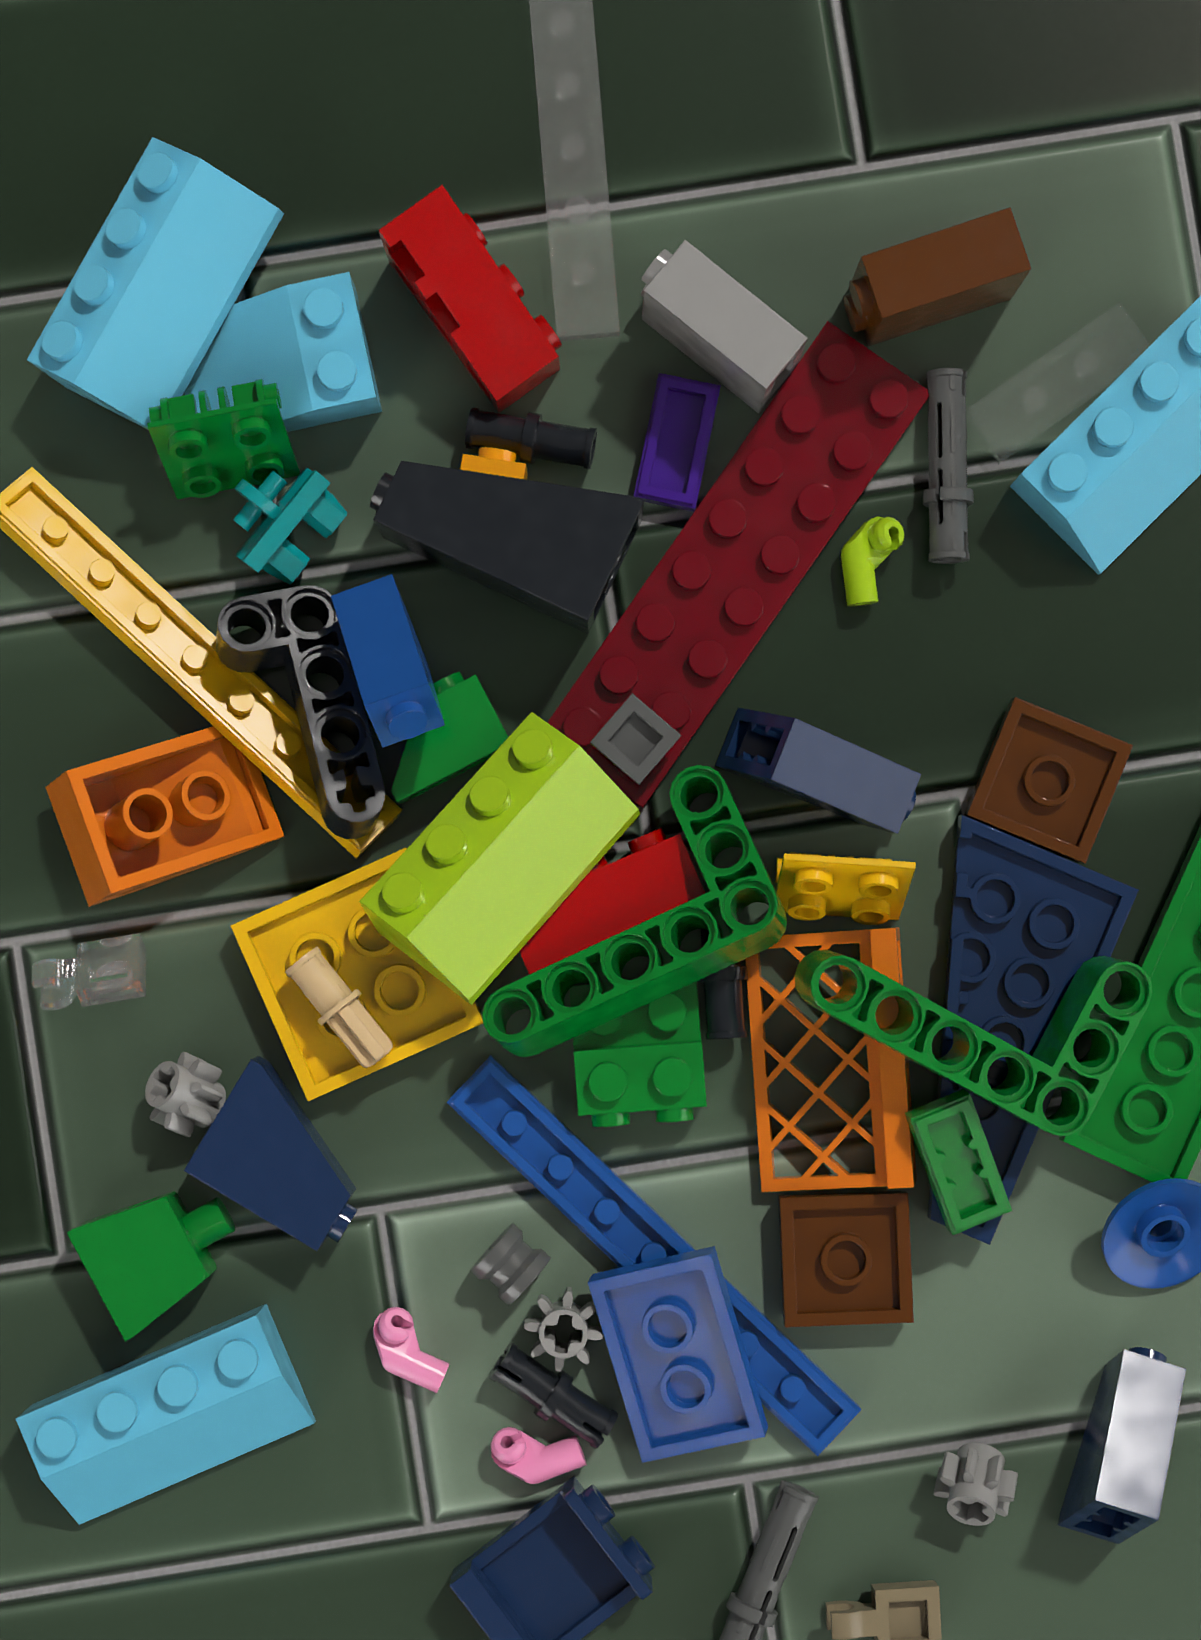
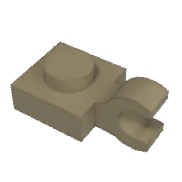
[825,1580,942,1640]

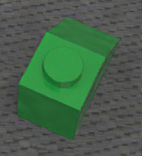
[391,672,508,805]

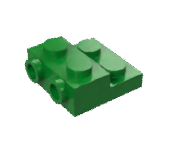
[569,981,707,1127]

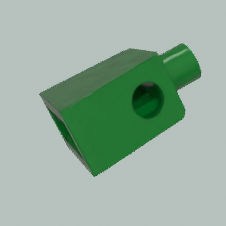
[67,1191,235,1341]

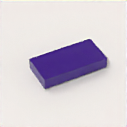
[633,373,721,512]

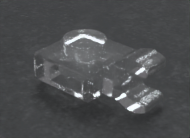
[31,933,146,1010]

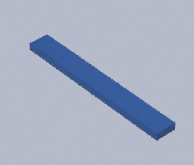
[447,1055,861,1456]

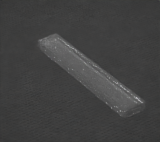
[529,0,620,341]

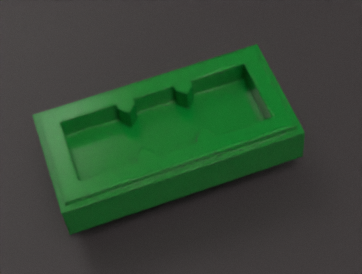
[905,1089,1012,1235]

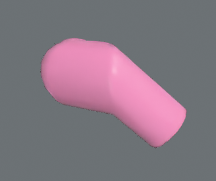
[373,1307,450,1393]
[491,1427,587,1484]

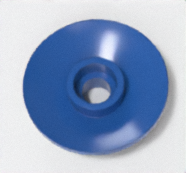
[1101,1178,1201,1289]

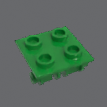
[147,379,300,500]

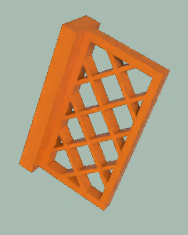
[746,927,917,1192]

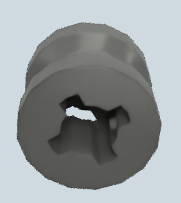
[470,1223,551,1306]

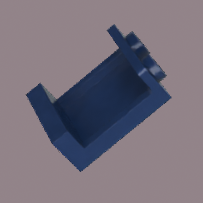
[449,1476,655,1640]

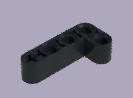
[216,585,385,839]

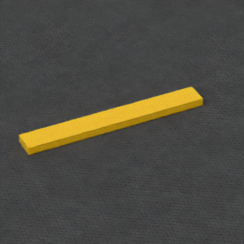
[0,467,402,859]

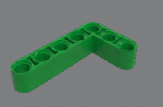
[482,765,787,1057]
[794,949,1152,1136]

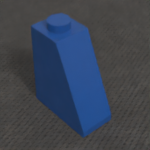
[331,574,445,748]

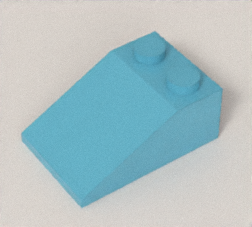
[184,272,382,432]

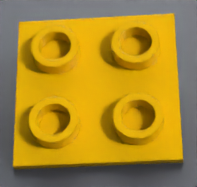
[775,852,916,925]

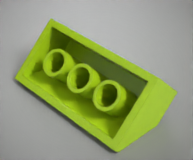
[359,712,640,1005]

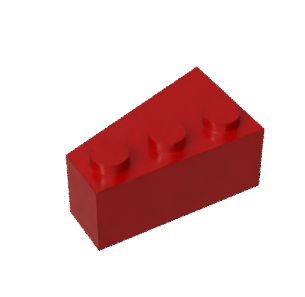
[379,184,562,413]

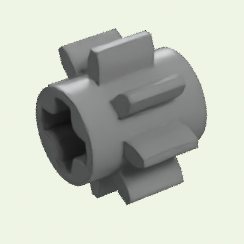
[145,1052,226,1137]
[524,1287,604,1372]
[934,1443,1018,1526]

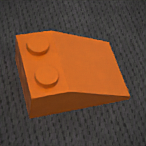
[45,726,284,907]

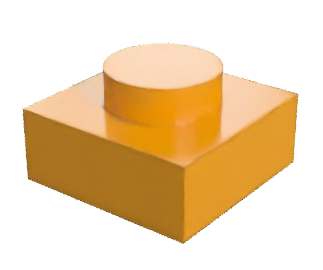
[460,447,528,480]

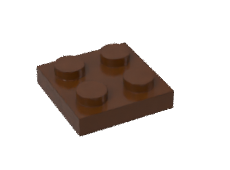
[964,697,1133,864]
[778,1191,914,1327]

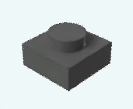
[590,693,681,785]

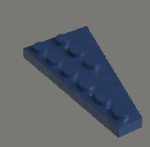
[927,815,1139,1245]

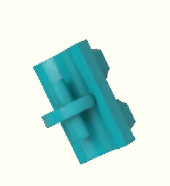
[233,467,347,584]

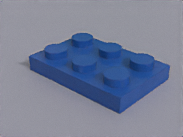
[588,1246,768,1463]

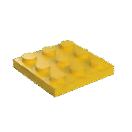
[230,848,483,1101]

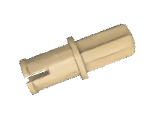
[285,947,393,1068]

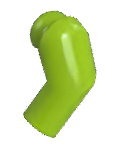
[841,516,904,606]

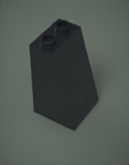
[370,461,644,634]

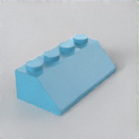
[27,137,284,429]
[1010,296,1201,575]
[16,1304,316,1525]

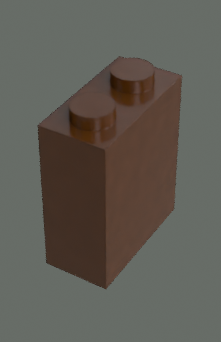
[843,207,1031,346]

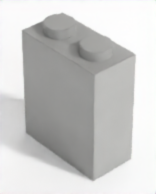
[640,240,808,414]

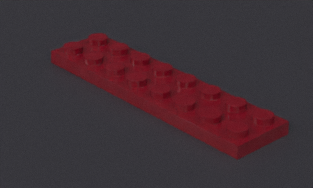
[547,321,929,809]

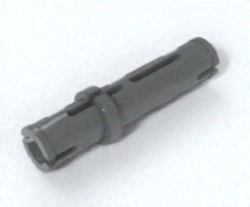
[923,368,974,564]
[719,1480,819,1640]

